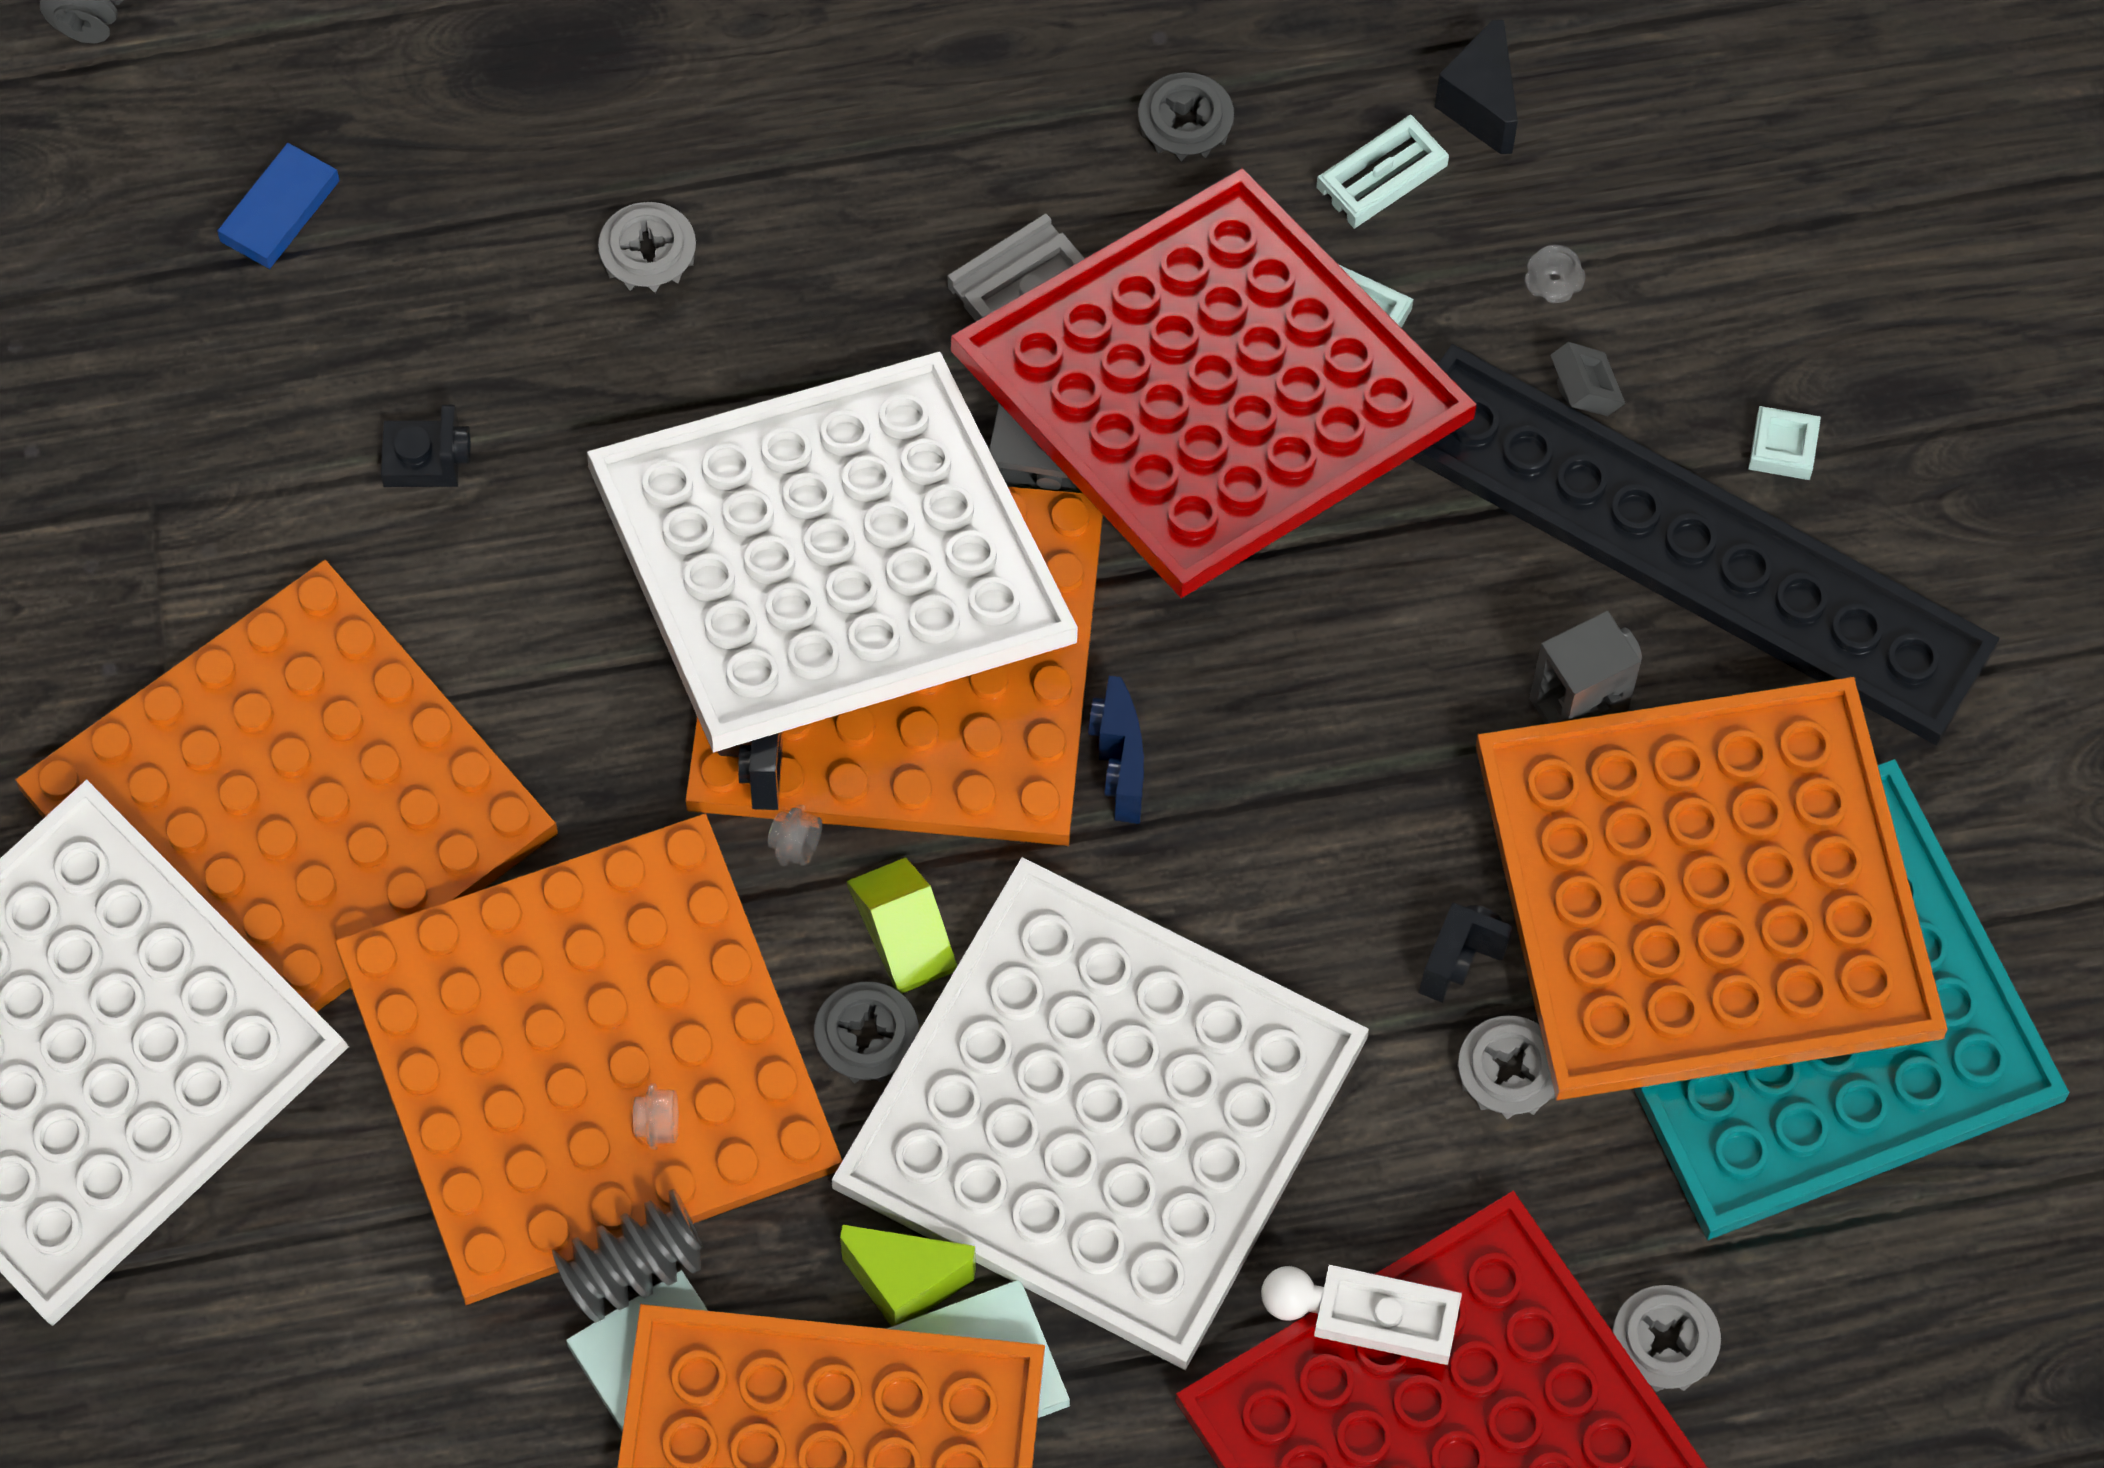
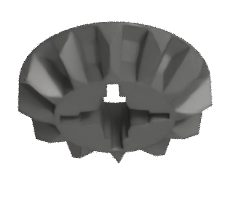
[1138,72,1234,162]
[814,982,919,1084]

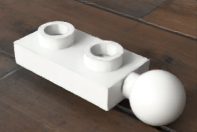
[1261,1265,1462,1365]

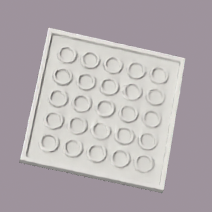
[587,352,1078,752]
[0,779,349,1326]
[832,857,1369,1370]

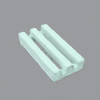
[1316,114,1449,229]

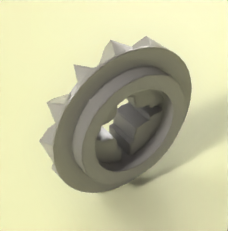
[598,202,696,292]
[1457,1016,1555,1119]
[1612,1285,1721,1392]

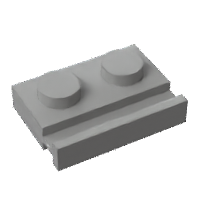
[947,214,1085,321]

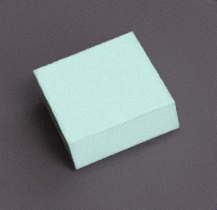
[1748,406,1821,480]

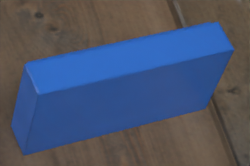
[217,143,340,269]

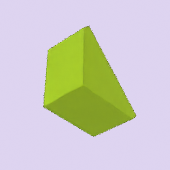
[847,857,957,994]
[840,1225,976,1327]

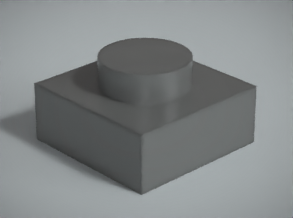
[1550,342,1626,417]

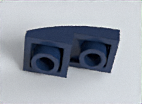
[1088,676,1144,824]

